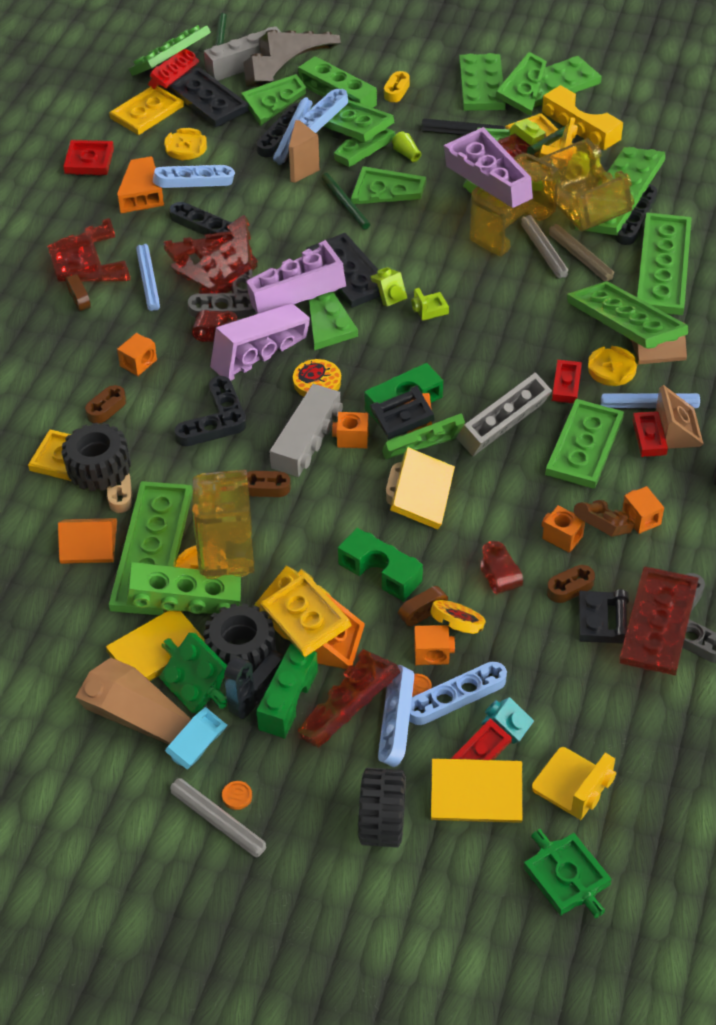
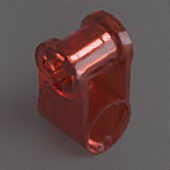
[192,310,237,342]
[480,541,523,595]

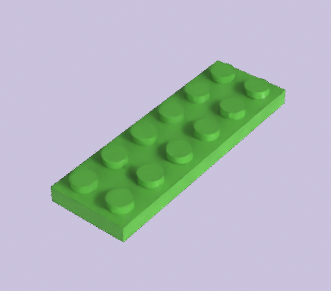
[574,147,665,235]
[637,212,692,315]
[567,281,688,349]
[109,481,193,615]

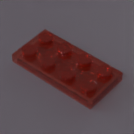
[620,566,699,676]

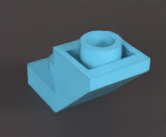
[165,707,228,770]

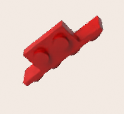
[148,49,200,90]

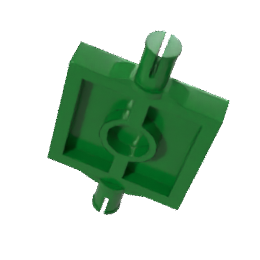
[159,632,227,714]
[523,829,612,918]

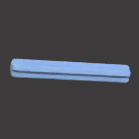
[273,97,313,165]
[136,244,160,311]
[601,393,700,408]

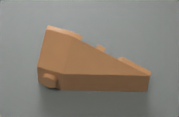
[76,658,192,745]

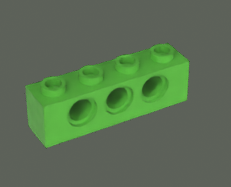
[298,56,377,108]
[126,562,241,614]

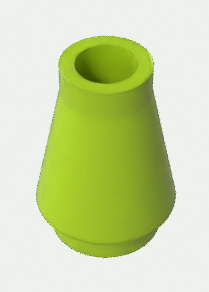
[392,131,422,162]

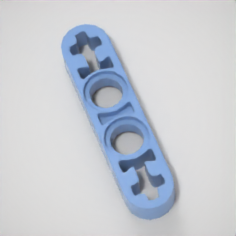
[299,89,348,133]
[153,165,235,188]
[409,662,507,725]
[378,665,414,768]

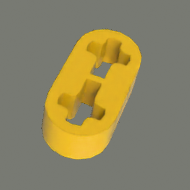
[384,71,410,102]

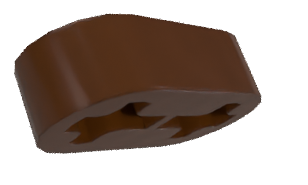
[65,274,91,311]
[85,385,126,424]
[241,471,291,497]
[547,565,595,603]
[398,586,448,626]

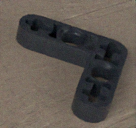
[175,376,246,446]
[224,650,285,719]

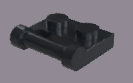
[370,386,435,440]
[579,589,631,644]

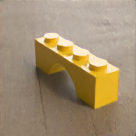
[542,85,623,150]

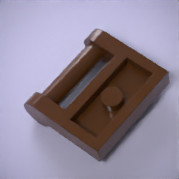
[574,500,635,537]

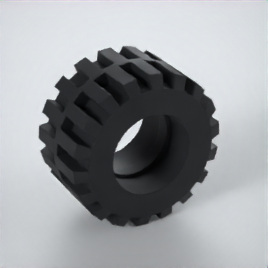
[61,423,131,491]
[204,603,276,672]
[358,768,406,848]

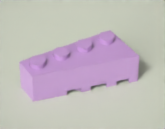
[444,127,533,208]
[246,240,346,314]
[210,303,310,381]

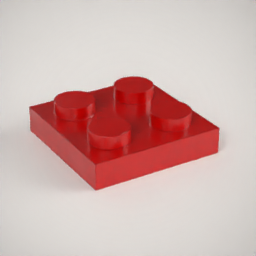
[63,140,114,175]

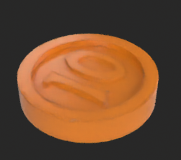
[412,674,432,697]
[222,781,252,810]

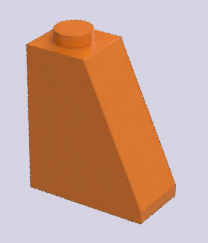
[117,156,164,213]

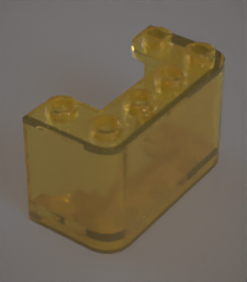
[540,138,634,232]
[470,153,560,257]
[192,470,255,579]

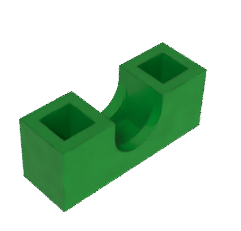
[364,363,443,425]
[338,528,423,602]
[257,644,318,739]

